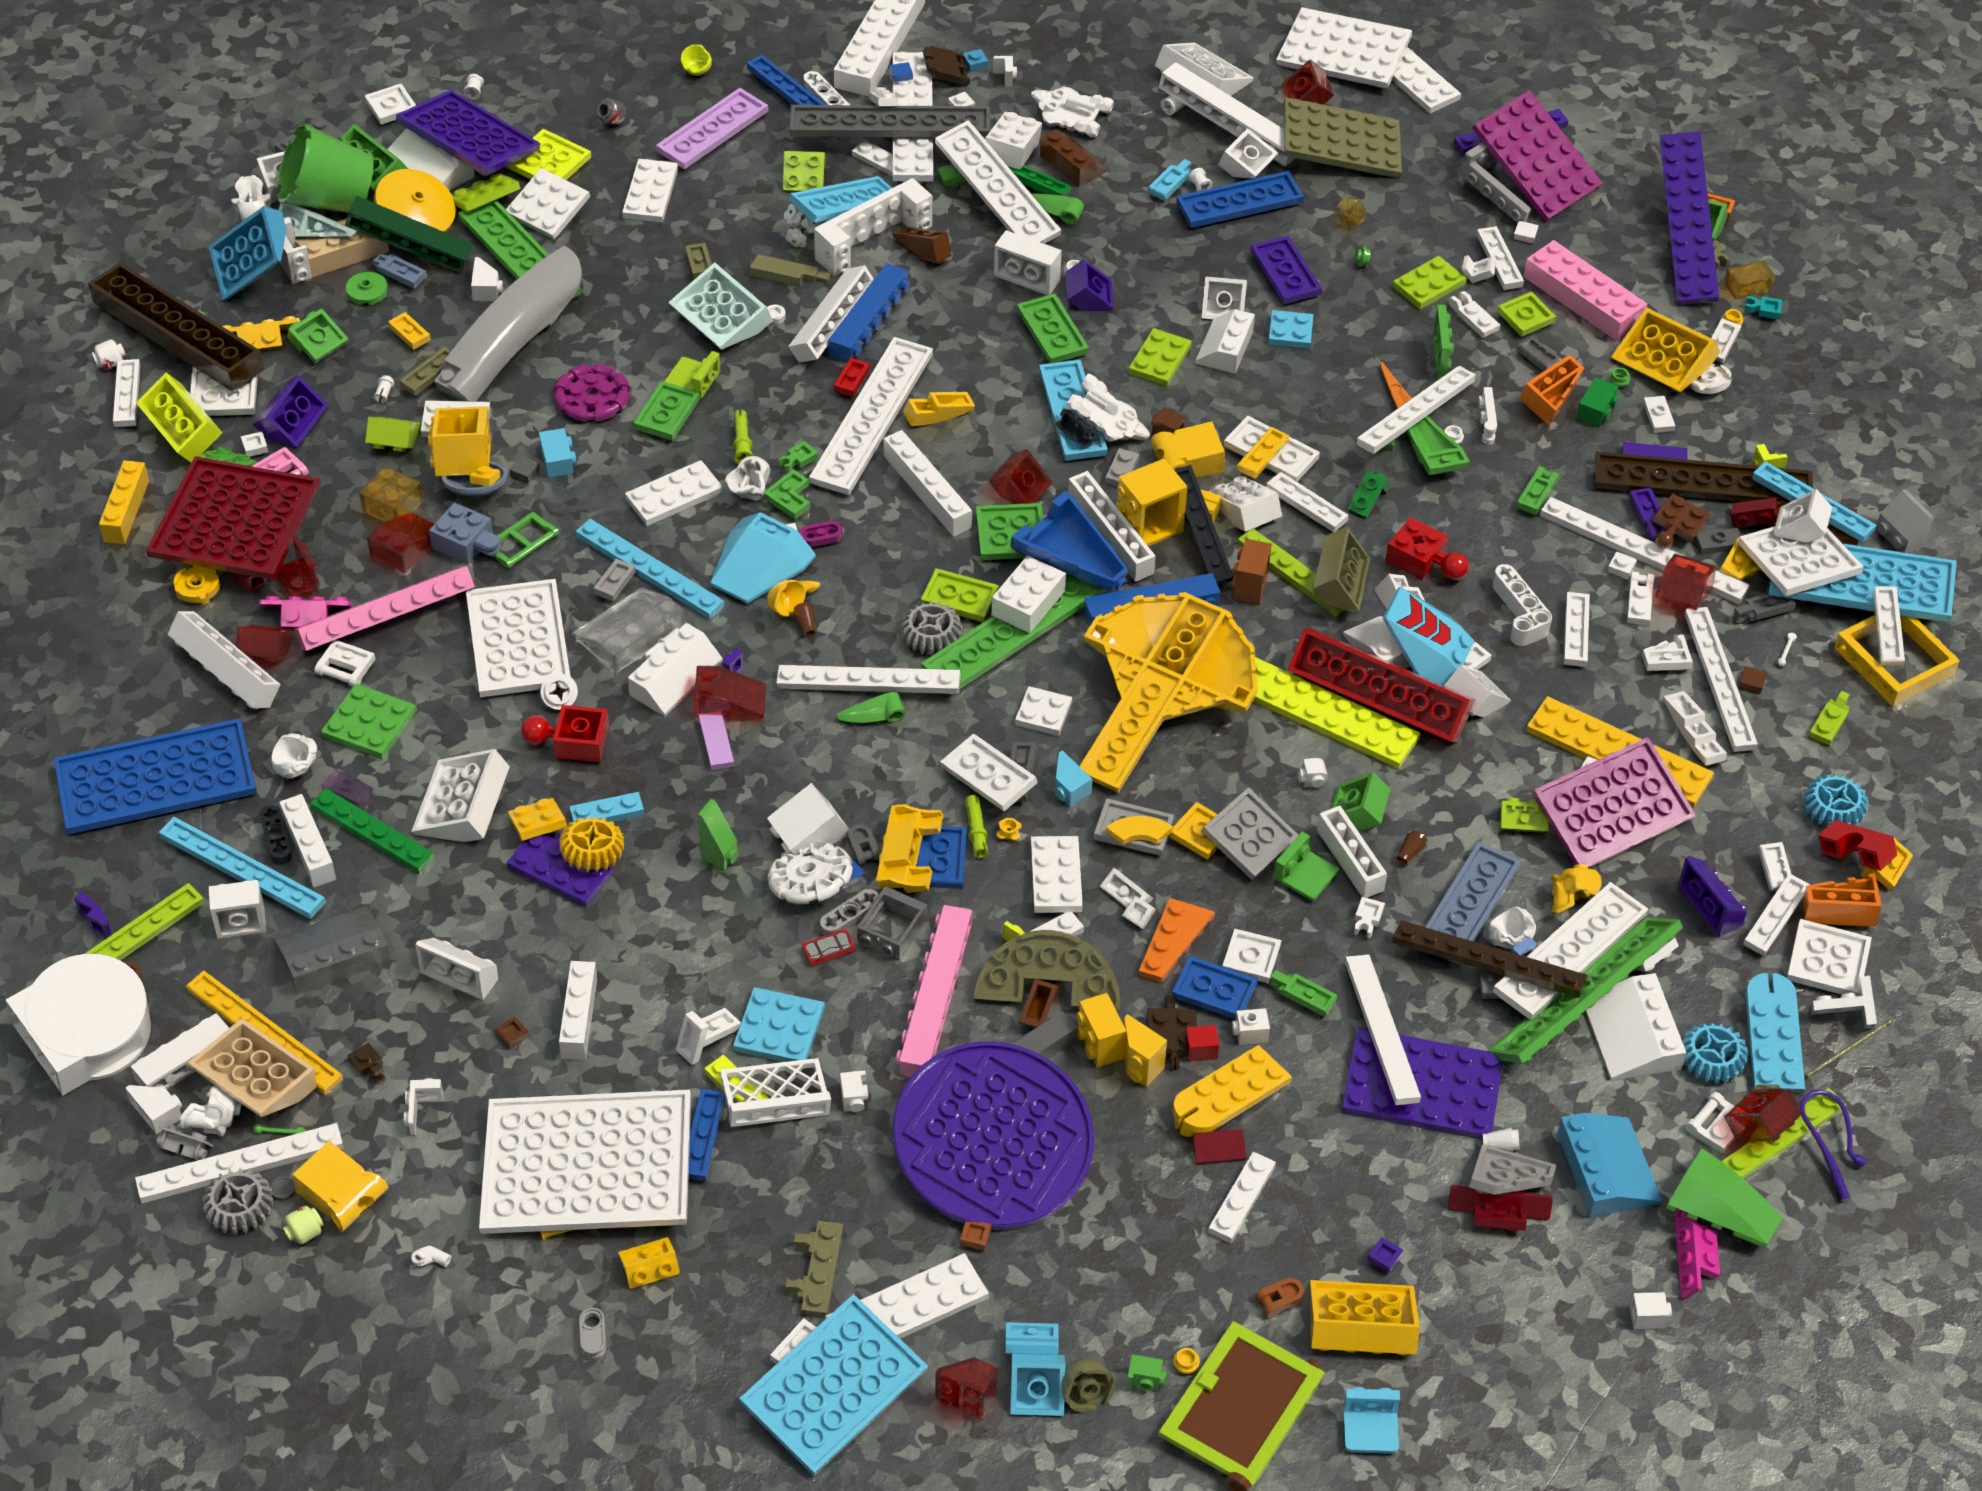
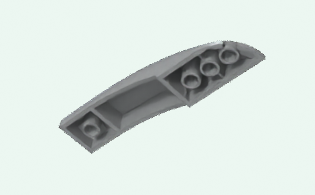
[434,246,582,402]

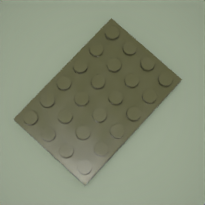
[1283,97,1402,179]

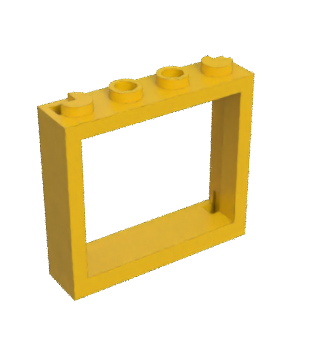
[1834,615,1960,706]

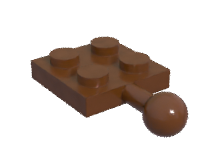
[1653,494,1711,549]

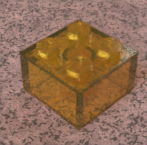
[359,466,424,527]

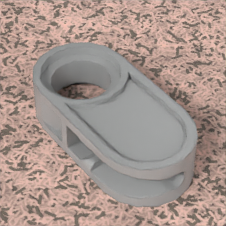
[579,1308,606,1360]

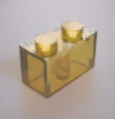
[1724,260,1776,300]

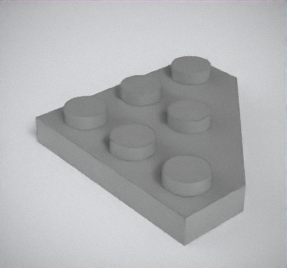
[1469,1144,1556,1195]

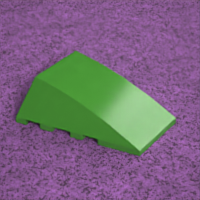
[1666,1148,1783,1248]

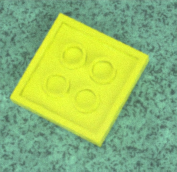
[507,129,591,180]

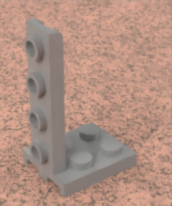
[1457,142,1531,223]

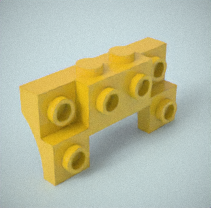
[876,804,943,893]

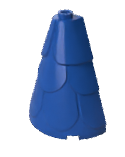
[1010,491,1128,592]

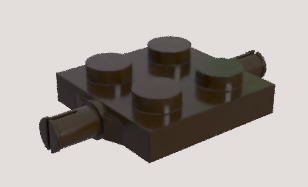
[1146,995,1197,1070]

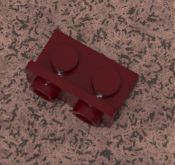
[1730,498,1778,528]

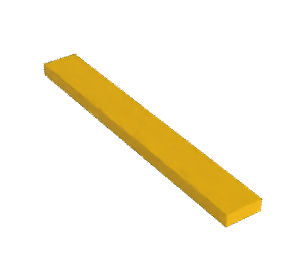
[186,971,343,1095]

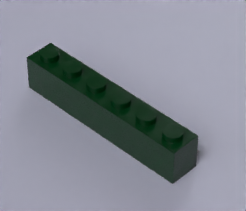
[345,196,473,274]

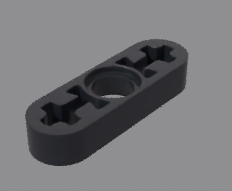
[259,805,292,865]

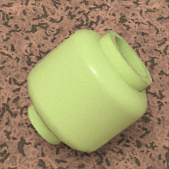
[283,1206,324,1244]

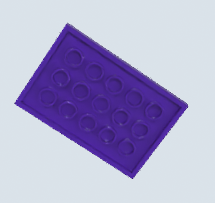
[396,90,541,176]
[1342,1027,1503,1140]

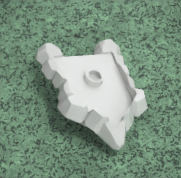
[1031,87,1114,138]
[1065,374,1150,442]

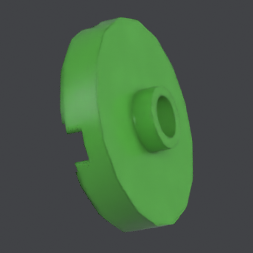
[346,272,388,305]

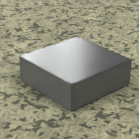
[509,456,540,482]

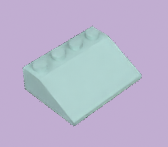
[668,262,773,349]

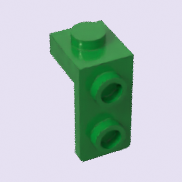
[1348,470,1390,518]

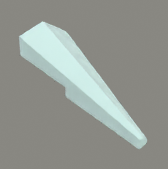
[278,203,356,237]

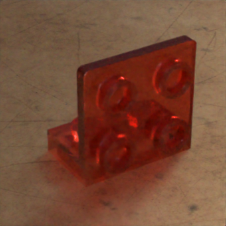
[277,535,319,599]

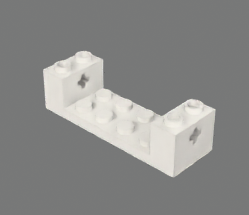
[814,178,933,277]

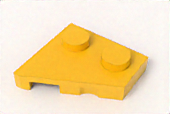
[1719,538,1762,581]

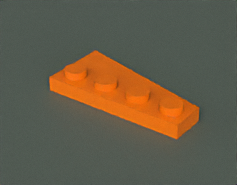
[1138,898,1215,983]

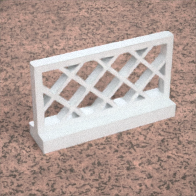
[720,1058,831,1127]

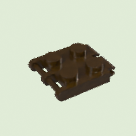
[922,46,970,85]

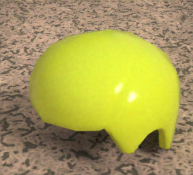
[680,45,712,76]

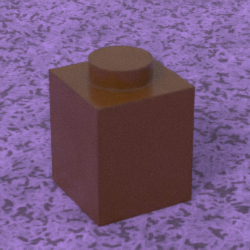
[1151,407,1186,435]

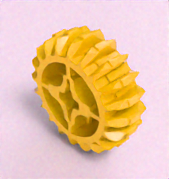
[560,816,624,872]

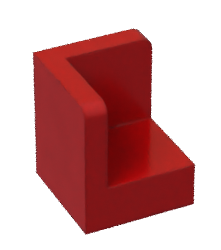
[1186,1025,1219,1061]

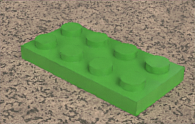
[1017,294,1089,363]

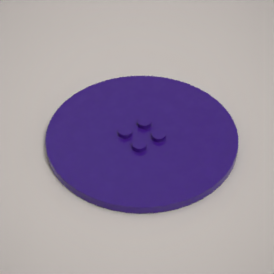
[892,1042,1094,1230]

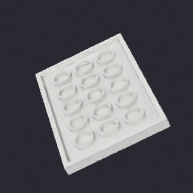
[1276,7,1412,89]
[466,579,570,697]

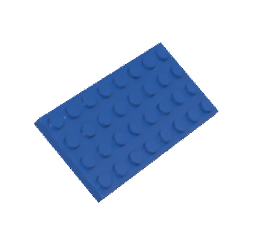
[54,718,257,834]

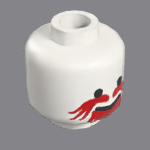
[92,339,126,370]

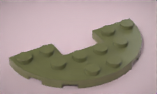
[974,930,1120,1009]

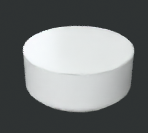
[767,305,786,324]

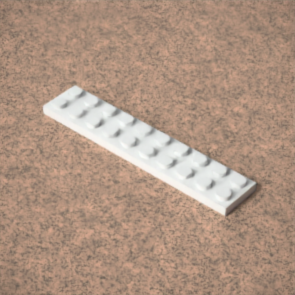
[893,52,933,181]
[809,337,933,495]

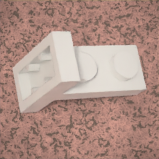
[1811,976,1877,1029]
[676,1008,741,1065]

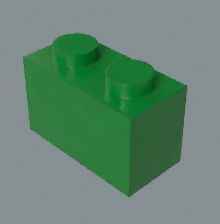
[1576,377,1620,427]

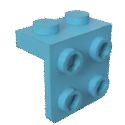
[1343,1387,1400,1454]

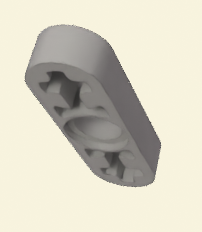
[820,889,879,936]

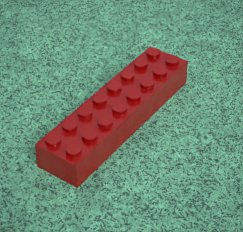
[1287,627,1476,742]

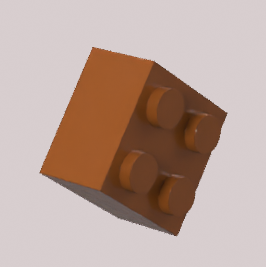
[1231,539,1272,606]

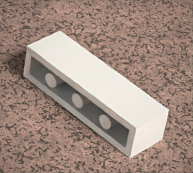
[280,794,336,888]
[1317,806,1387,898]
[559,961,597,1060]
[131,1013,229,1090]

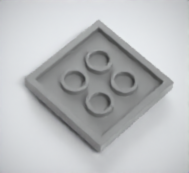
[1201,787,1298,880]

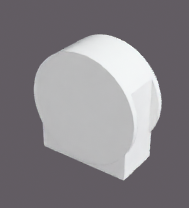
[6,954,151,1095]

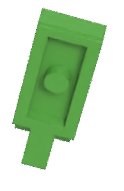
[1269,970,1338,1017]

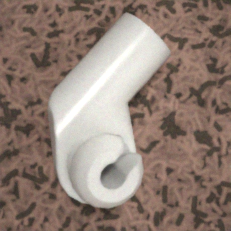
[411,1246,452,1267]

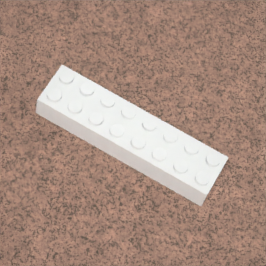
[834,0,925,97]

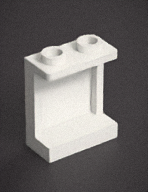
[280,217,312,284]

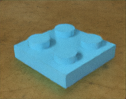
[1268,310,1314,349]

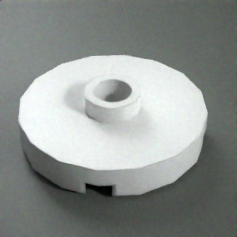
[1689,364,1732,394]

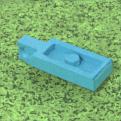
[1148,159,1191,201]

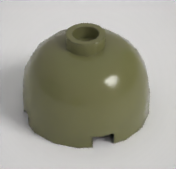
[1062,1358,1115,1412]

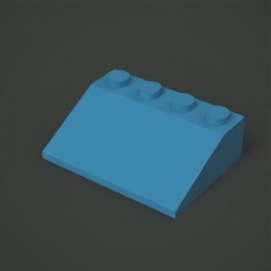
[208,206,287,301]
[1557,1113,1663,1218]

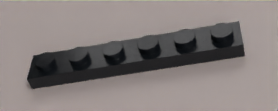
[1174,465,1234,585]

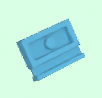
[1005,1322,1059,1355]

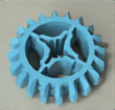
[1804,773,1868,827]
[1682,1021,1748,1085]

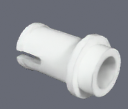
[373,375,394,403]

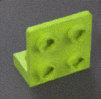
[783,151,826,192]
[664,351,720,399]

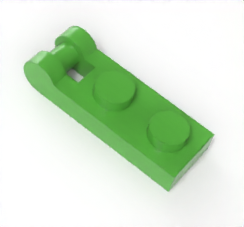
[1516,466,1560,515]

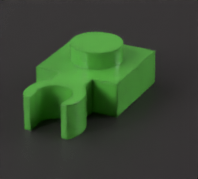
[778,441,818,472]

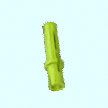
[965,795,988,859]

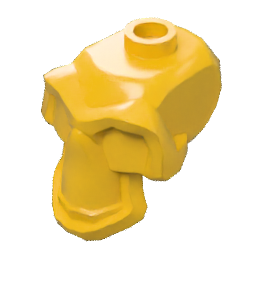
[1551,864,1602,915]

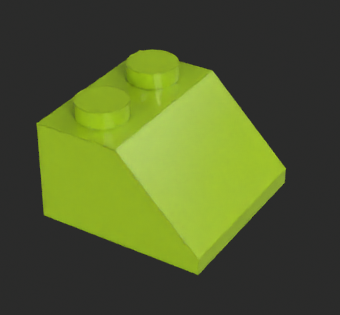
[365,417,422,452]

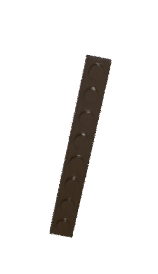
[1393,920,1587,998]

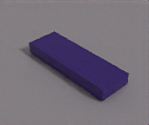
[1622,442,1688,460]

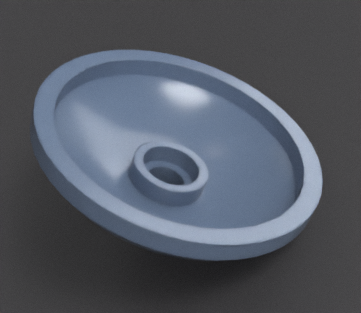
[442,461,508,497]

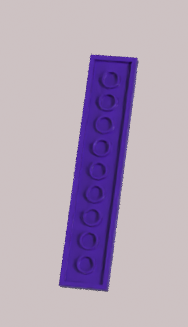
[1660,131,1719,305]

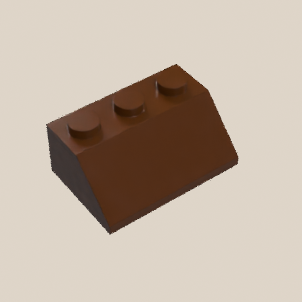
[1040,129,1109,187]

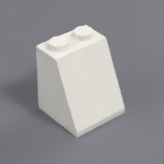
[767,783,849,857]

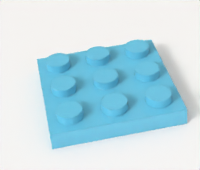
[733,987,825,1062]

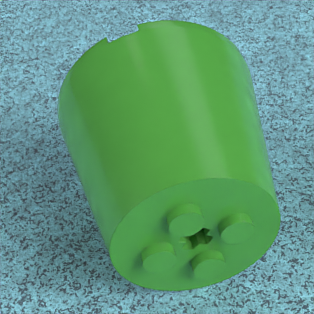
[277,123,373,213]

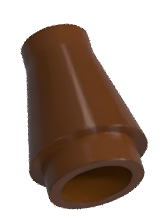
[793,602,817,637]
[1396,830,1428,866]

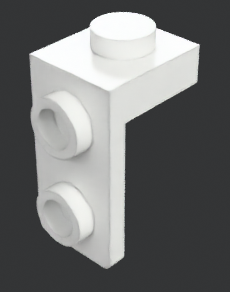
[404,1078,443,1135]

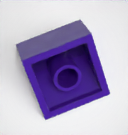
[1066,259,1114,311]

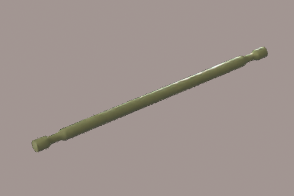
[1805,1018,1893,1078]

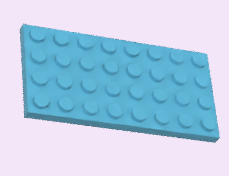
[1768,544,1957,623]

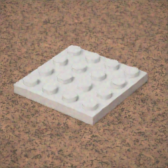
[1738,527,1863,596]

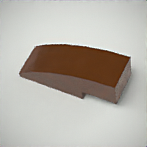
[1019,979,1065,1028]

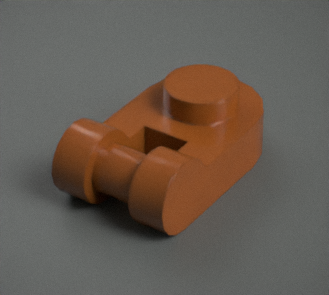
[1255,1278,1304,1318]

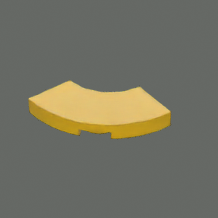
[1106,816,1173,845]

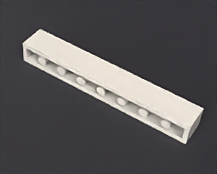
[1158,62,1295,167]

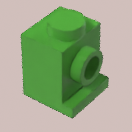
[1126,1354,1167,1391]

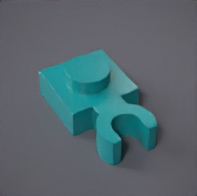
[1745,296,1783,320]

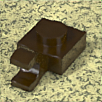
[347,1043,386,1084]

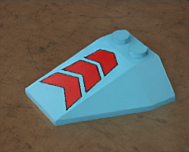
[1383,587,1474,685]

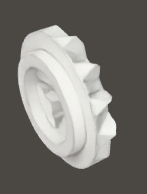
[541,673,578,710]

